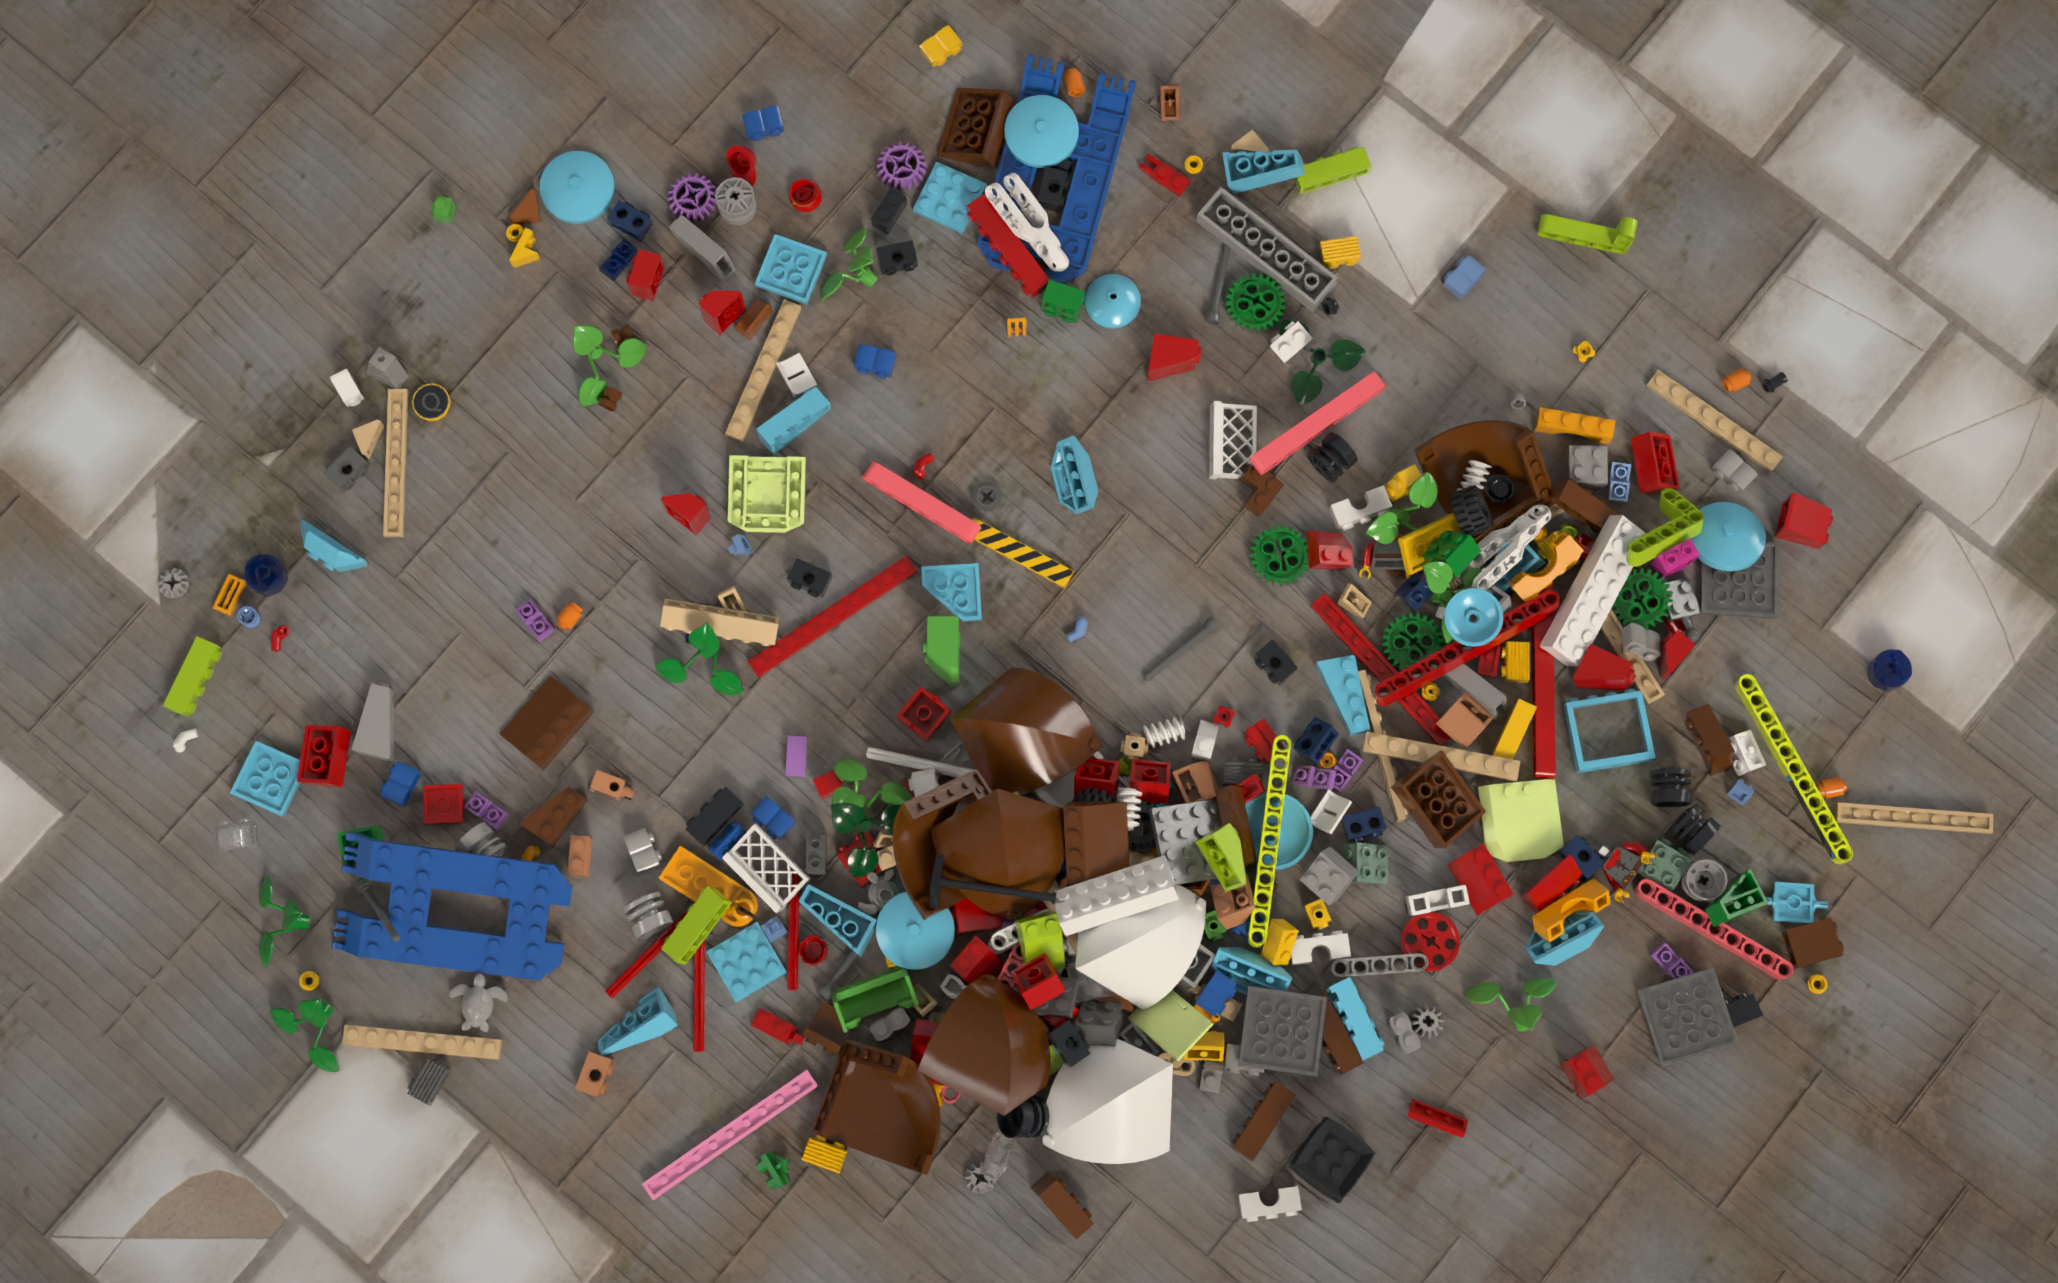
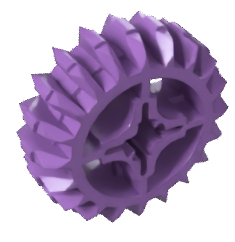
[876,141,927,191]
[667,173,717,223]

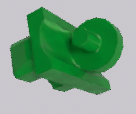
[756,1151,791,1189]

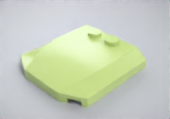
[728,455,806,533]
[1477,779,1564,863]

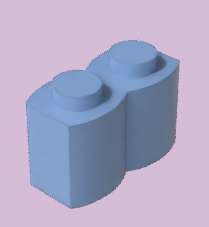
[1443,255,1486,300]

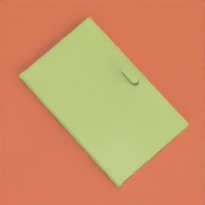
[1128,990,1214,1061]

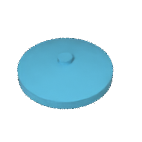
[1004,95,1079,168]
[540,151,615,224]
[1691,502,1766,571]
[1245,793,1313,870]
[876,892,955,970]

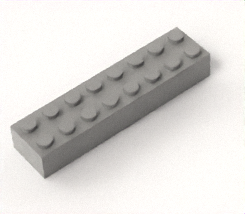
[1196,187,1338,312]

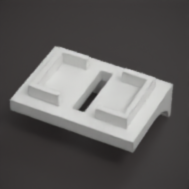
[776,353,817,397]
[1310,790,1352,834]

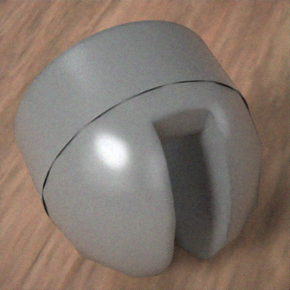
[1510,393,1526,410]

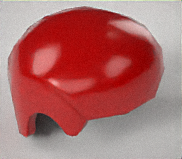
[1575,533,1595,560]
[798,935,828,966]

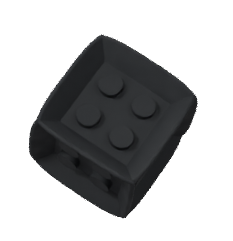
[1288,1116,1376,1203]

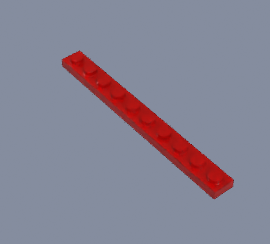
[747,556,917,678]
[1310,593,1451,746]

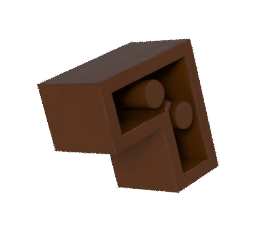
[1238,463,1285,517]

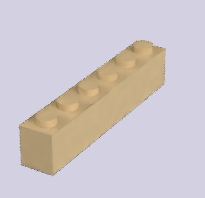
[660,599,779,646]

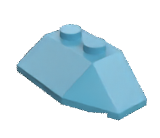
[1050,436,1099,514]
[300,519,368,572]
[1525,912,1604,966]
[1212,947,1292,995]

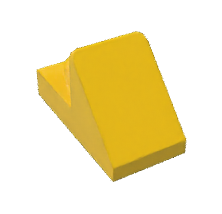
[509,228,540,268]

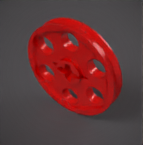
[1401,912,1460,972]

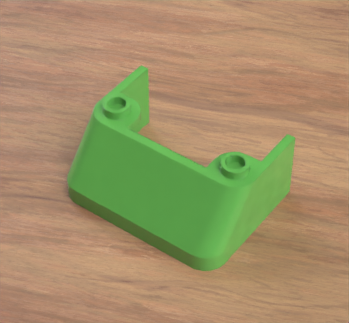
[923,616,960,687]
[831,967,919,1033]

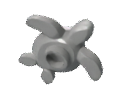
[857,869,900,916]
[450,973,508,1032]

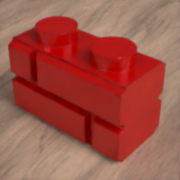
[1244,718,1286,765]

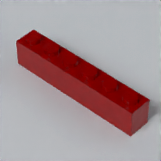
[966,194,1049,299]

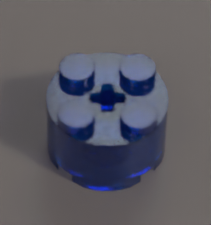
[244,554,288,597]
[1867,649,1912,692]

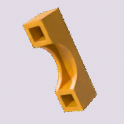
[1534,407,1616,444]
[1507,531,1584,603]
[1532,878,1611,942]

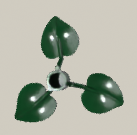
[1279,319,1366,404]
[831,803,901,878]

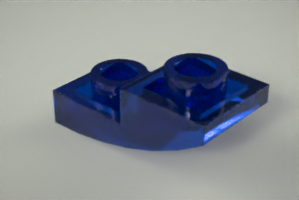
[599,239,638,281]

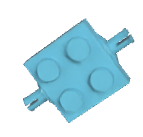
[1766,882,1828,924]

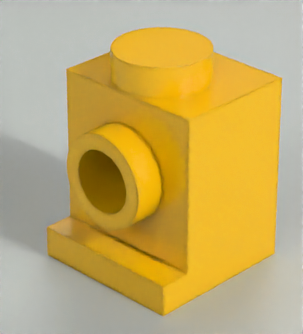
[1303,899,1331,931]

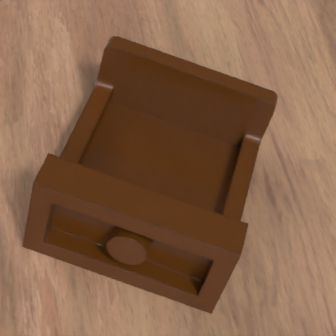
[1782,918,1844,969]

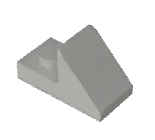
[1199,1054,1225,1094]

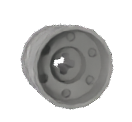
[715,177,757,225]
[454,822,507,857]
[1680,859,1728,902]
[622,892,674,941]

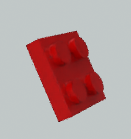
[423,784,464,825]

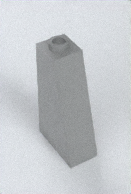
[669,215,736,282]
[366,347,408,389]
[1442,656,1508,724]
[351,682,394,762]

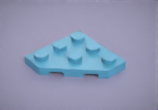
[921,563,982,622]

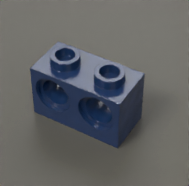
[607,200,652,242]
[1293,717,1339,765]
[1341,807,1387,843]

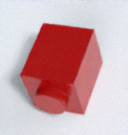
[813,770,844,800]

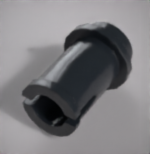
[1762,372,1788,393]

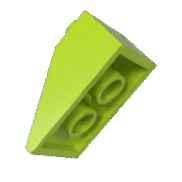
[1195,823,1246,892]
[1015,911,1065,971]

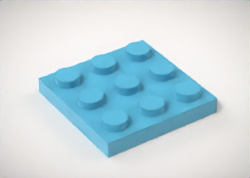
[913,162,987,234]
[755,234,828,305]
[230,741,300,817]
[707,922,787,1003]

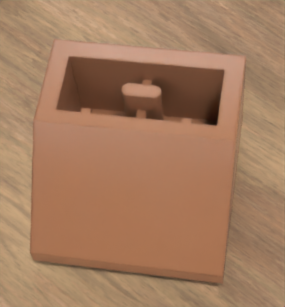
[1436,692,1494,749]
[1171,760,1219,804]
[1211,873,1255,930]

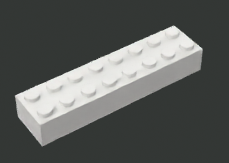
[1540,515,1647,667]

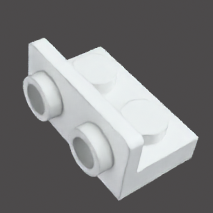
[1270,321,1313,363]
[1728,730,1766,776]

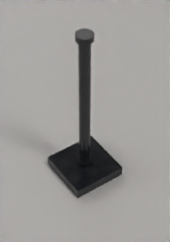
[930,854,1057,909]

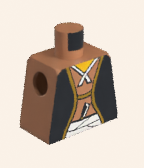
[589,770,635,801]

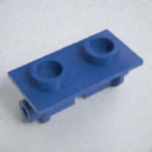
[708,821,747,861]

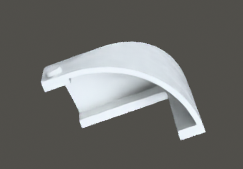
[1076,885,1206,1010]
[1043,1039,1173,1164]

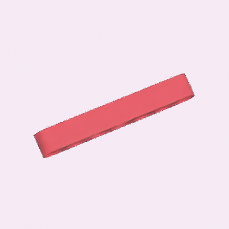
[862,461,981,544]

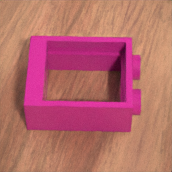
[1648,539,1700,579]

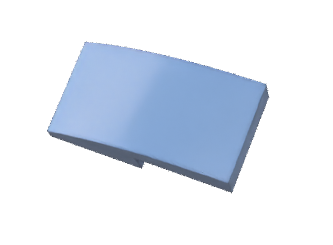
[1608,462,1631,502]

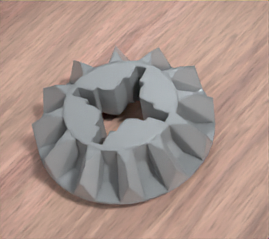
[157,568,189,598]
[965,1162,997,1194]

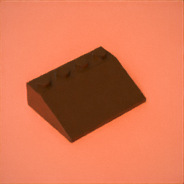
[937,88,1014,167]
[500,676,594,771]
[1391,751,1486,848]
[1063,802,1130,884]

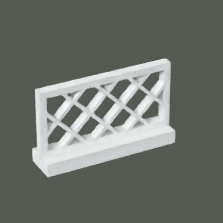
[1209,401,1257,479]
[722,824,810,913]

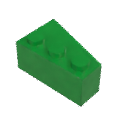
[1705,868,1768,927]

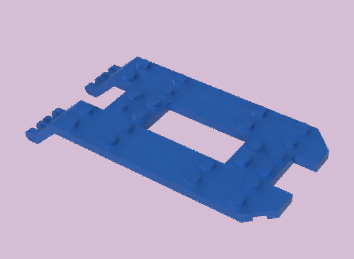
[977,54,1137,284]
[331,832,573,981]

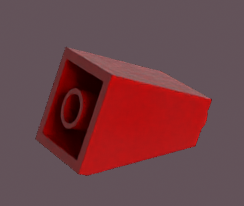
[1147,334,1202,381]
[1775,492,1833,549]
[1573,644,1636,690]
[1074,758,1120,801]
[949,897,1003,938]
[950,936,1004,985]
[1560,1044,1614,1098]

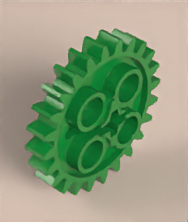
[1225,273,1286,333]
[1249,525,1309,587]
[1612,568,1673,630]
[1381,612,1444,675]

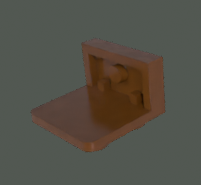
[802,1003,853,1056]

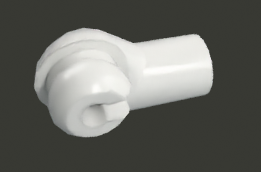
[173,728,199,752]

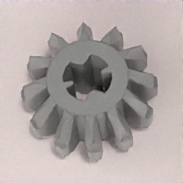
[1411,1005,1444,1039]

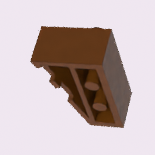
[1685,703,1735,776]
[519,786,587,848]
[1030,1172,1094,1240]

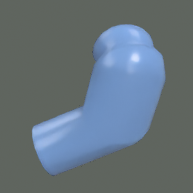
[1066,616,1088,643]

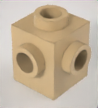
[1120,733,1148,762]

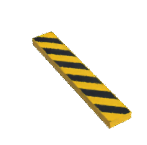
[973,518,1074,589]

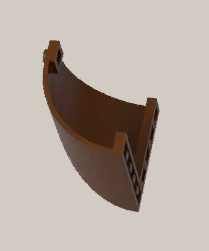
[1414,420,1554,544]
[950,667,1103,795]
[893,769,992,920]
[930,789,1066,920]
[918,974,1051,1115]
[811,1039,940,1175]

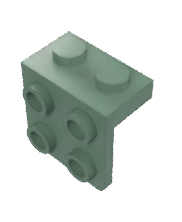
[1639,837,1692,892]
[1342,842,1388,885]

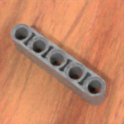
[1331,953,1428,977]

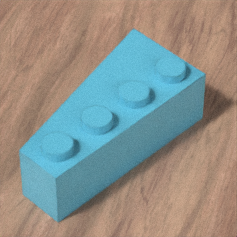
[1222,150,1305,194]
[756,387,831,456]
[1315,655,1370,737]
[799,884,877,957]
[1325,977,1384,1060]

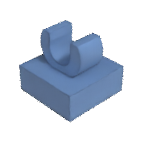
[728,534,753,556]
[1727,779,1755,806]
[761,916,788,943]

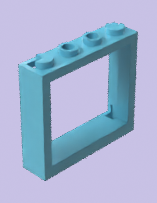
[1563,689,1655,773]

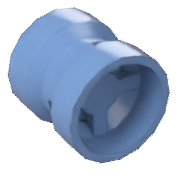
[237,606,261,629]

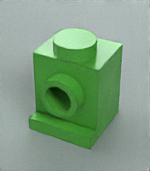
[432,196,456,223]
[1204,910,1226,942]

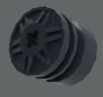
[1307,432,1358,483]
[1650,767,1692,807]
[1668,803,1721,855]
[997,1096,1049,1138]

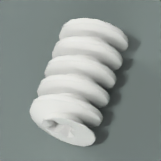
[1457,460,1492,491]
[1143,716,1185,748]
[1117,788,1142,831]

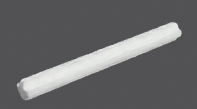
[866,747,974,778]

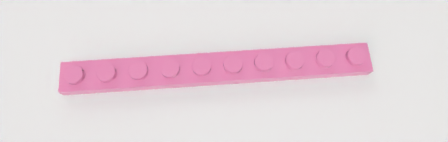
[642,1070,818,1201]

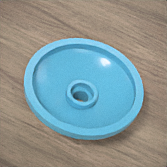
[1085,274,1141,329]
[1444,588,1503,647]

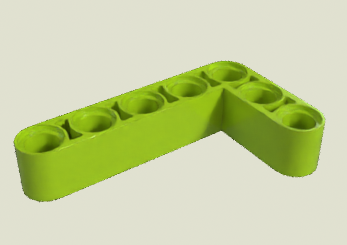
[1537,214,1638,254]
[1626,488,1704,566]

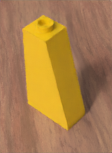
[1492,699,1537,759]

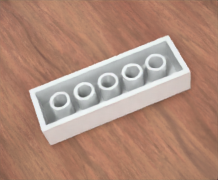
[1054,855,1179,936]

